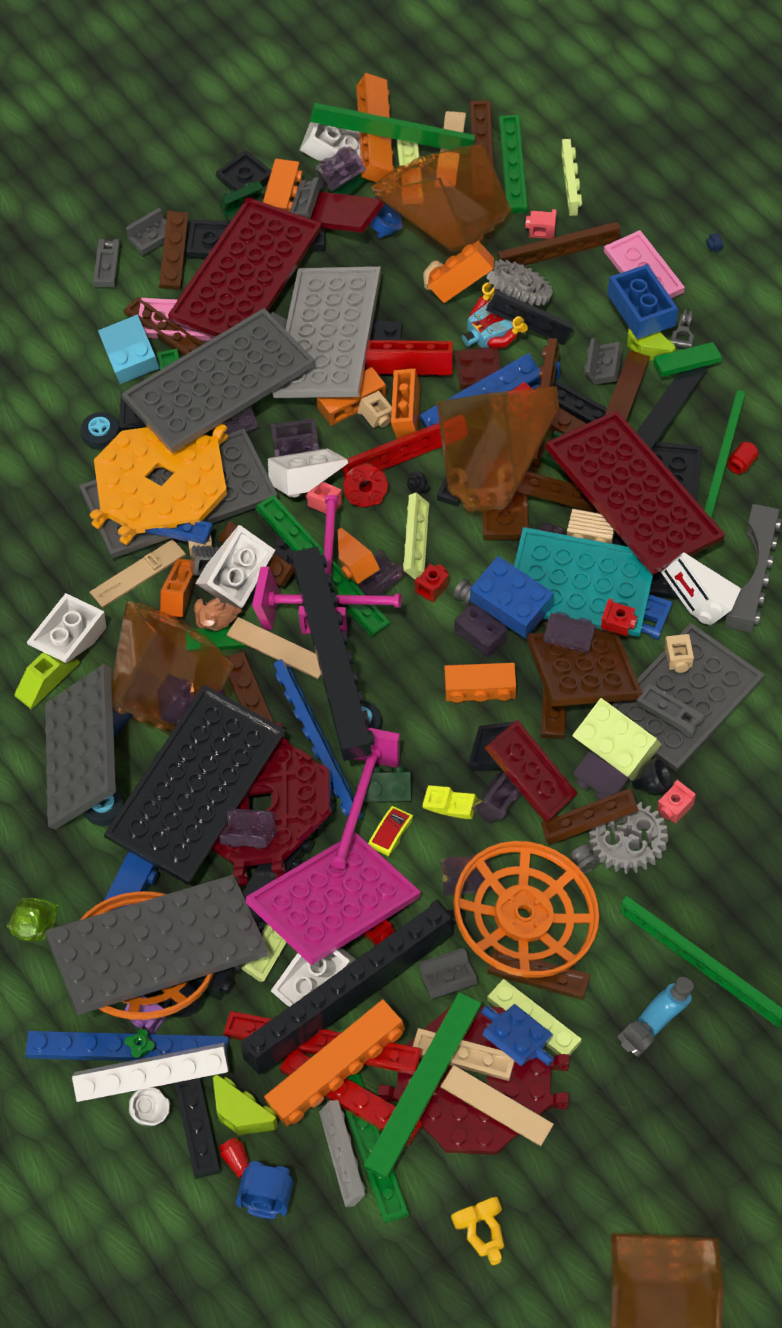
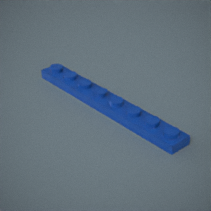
[274,659,364,821]
[26,1031,229,1061]

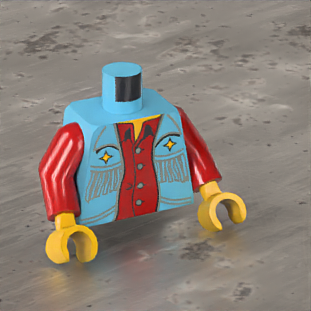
[462,282,528,351]

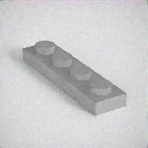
[319,1100,365,1207]

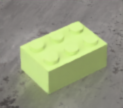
[572,698,662,781]

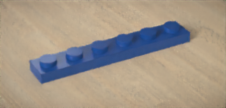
[418,353,538,428]

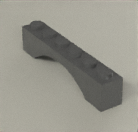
[725,504,782,633]

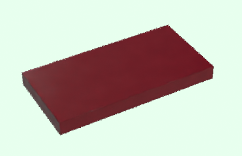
[310,192,384,233]
[484,719,578,822]

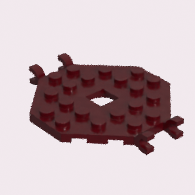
[212,722,331,886]
[378,1006,569,1155]

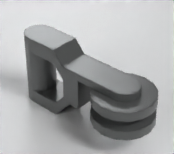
[671,309,694,349]

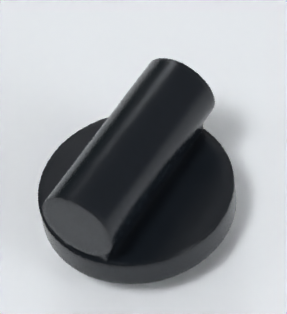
[407,471,431,494]

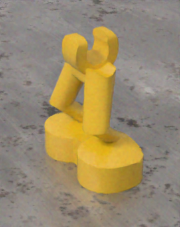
[451,1197,504,1265]

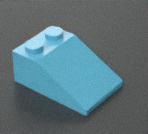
[98,315,160,384]

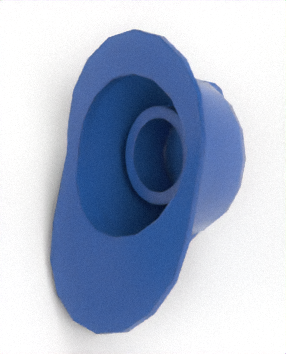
[370,195,403,238]

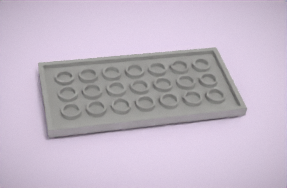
[272,266,382,398]

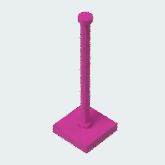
[299,495,348,635]
[252,567,402,630]
[331,727,400,869]

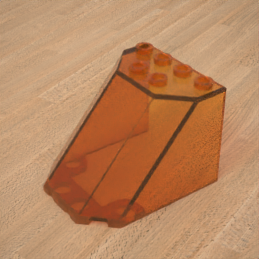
[371,143,512,252]
[437,386,559,512]
[111,601,234,731]
[609,1233,724,1328]

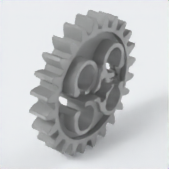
[486,259,553,306]
[589,802,668,874]

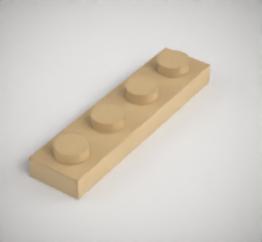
[413,1028,515,1081]

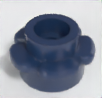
[706,233,723,253]

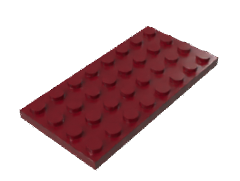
[168,197,322,337]
[545,410,725,575]

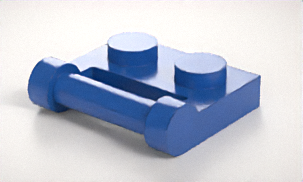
[641,594,673,640]

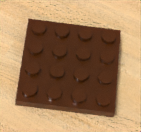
[526,629,643,707]

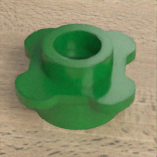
[125,1029,154,1058]

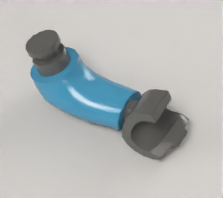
[617,977,694,1056]

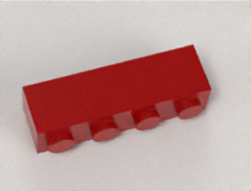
[366,340,454,376]

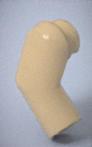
[423,261,443,290]

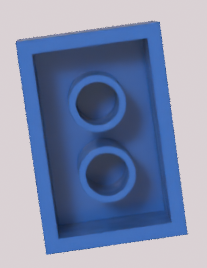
[607,264,678,339]
[470,556,554,638]

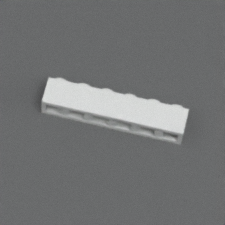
[72,1043,229,1102]

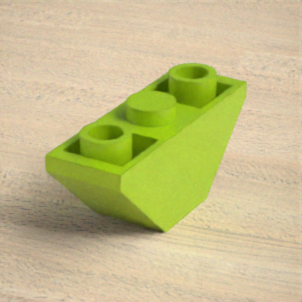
[627,328,676,361]
[14,652,80,710]
[213,1074,278,1135]

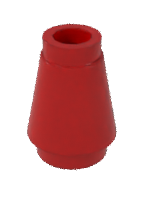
[219,1137,249,1178]

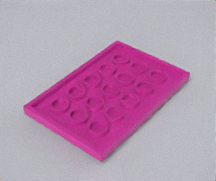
[246,832,421,966]

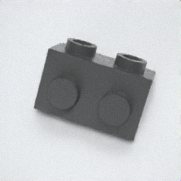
[126,208,166,256]
[584,338,623,385]
[418,948,478,999]

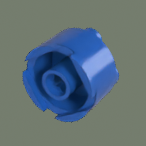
[236,1161,294,1219]

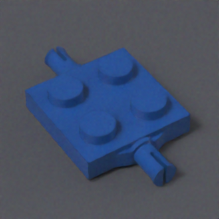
[481,1004,554,1066]

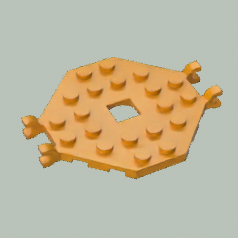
[89,423,228,545]

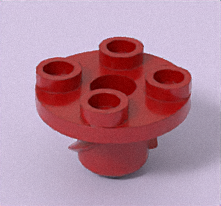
[343,464,388,507]

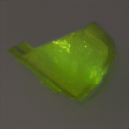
[7,898,58,942]

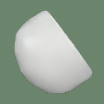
[129,1087,170,1126]

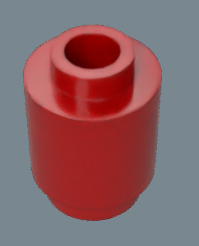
[727,442,759,474]

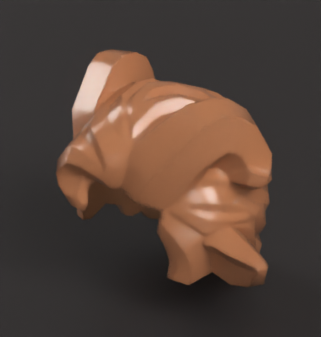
[194,597,242,630]

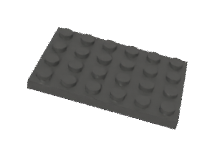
[612,623,765,772]
[45,664,116,830]

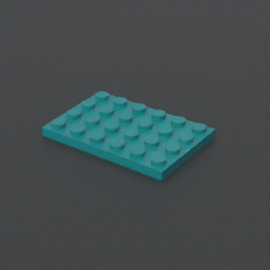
[514,527,653,637]

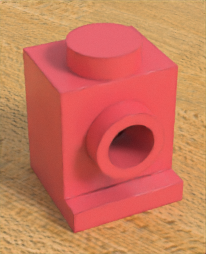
[526,209,556,239]
[306,482,342,514]
[657,780,696,824]

